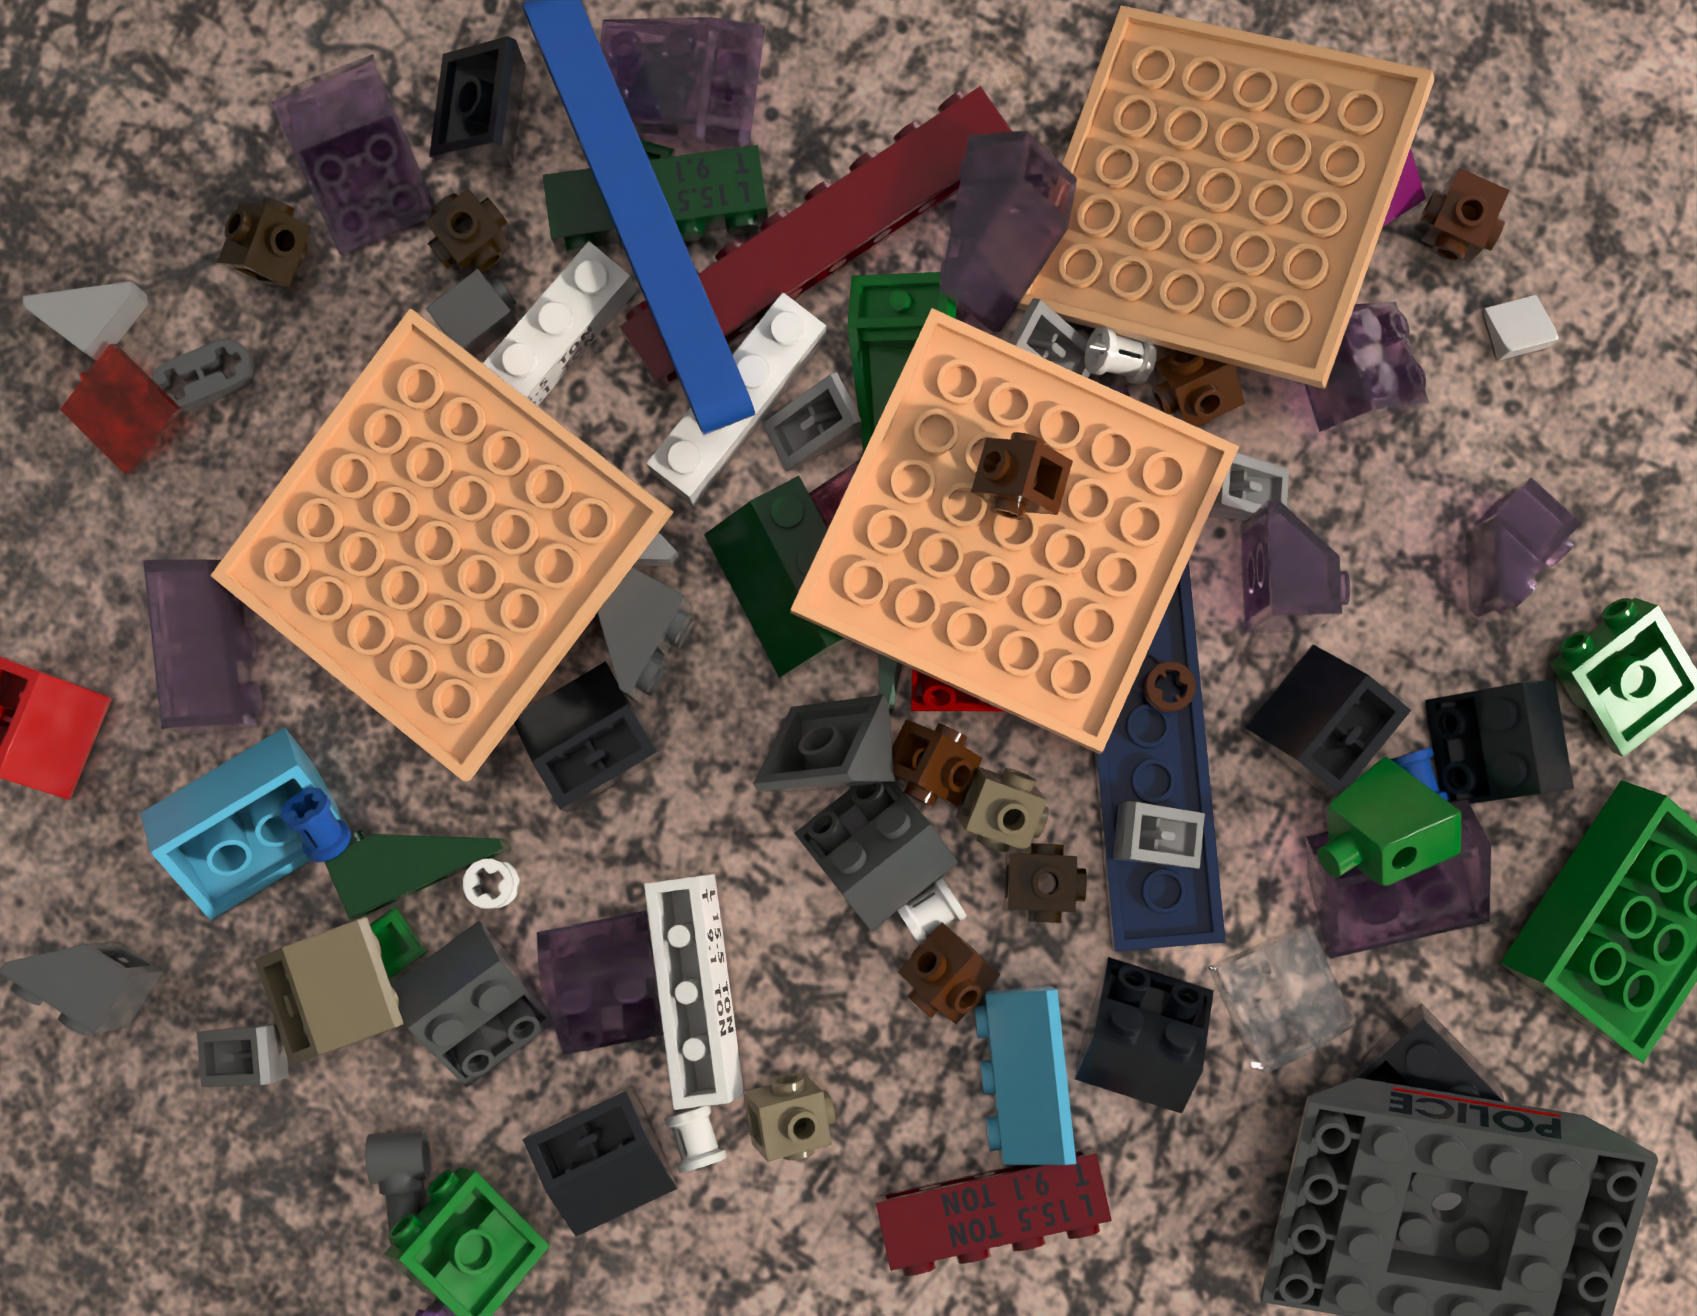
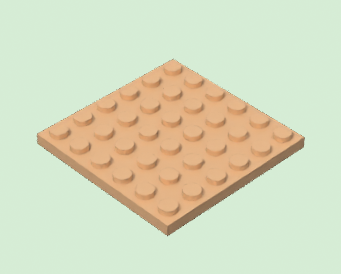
[1012,5,1435,389]
[210,308,674,781]
[790,308,1239,754]

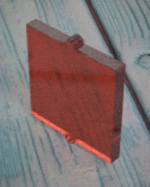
[60,343,182,475]

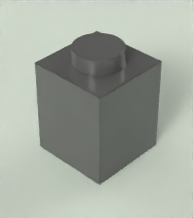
[426,269,518,357]

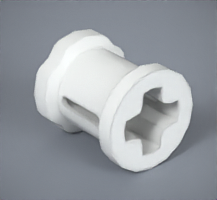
[1084,327,1157,385]
[463,859,520,909]
[897,877,967,946]
[664,1105,727,1173]

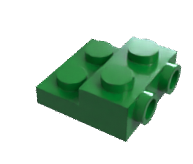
[1550,598,1697,757]
[384,1167,550,1316]

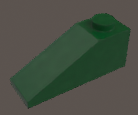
[324,829,511,919]

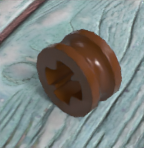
[1143,661,1196,713]

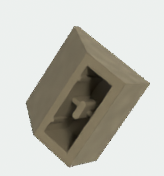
[255,917,404,1066]

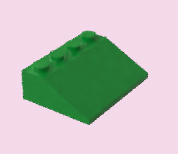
[1500,780,1697,1064]

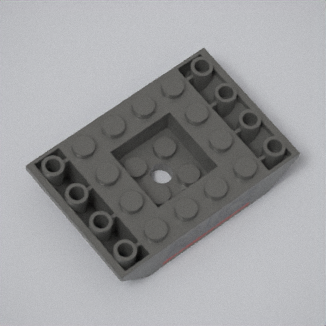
[1260,1078,1658,1316]

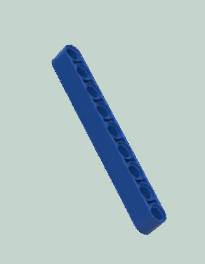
[521,0,755,436]

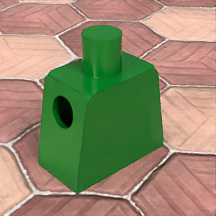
[1317,756,1461,886]

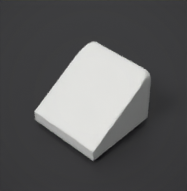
[1483,295,1559,361]

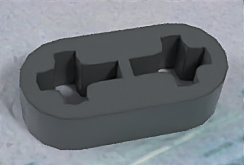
[150,339,256,413]

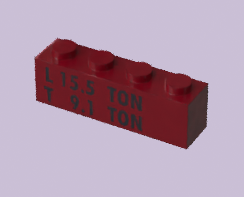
[875,1148,1112,1276]

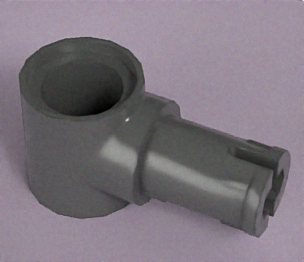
[365,1129,431,1245]

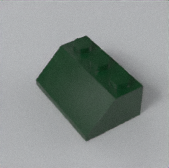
[704,476,851,679]

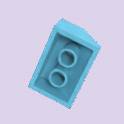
[140,727,353,921]
[974,985,1076,1165]

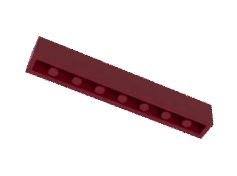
[620,86,1017,391]

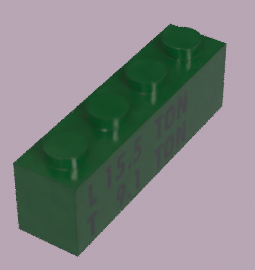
[542,145,768,257]

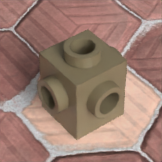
[956,767,1049,852]
[743,1073,835,1162]

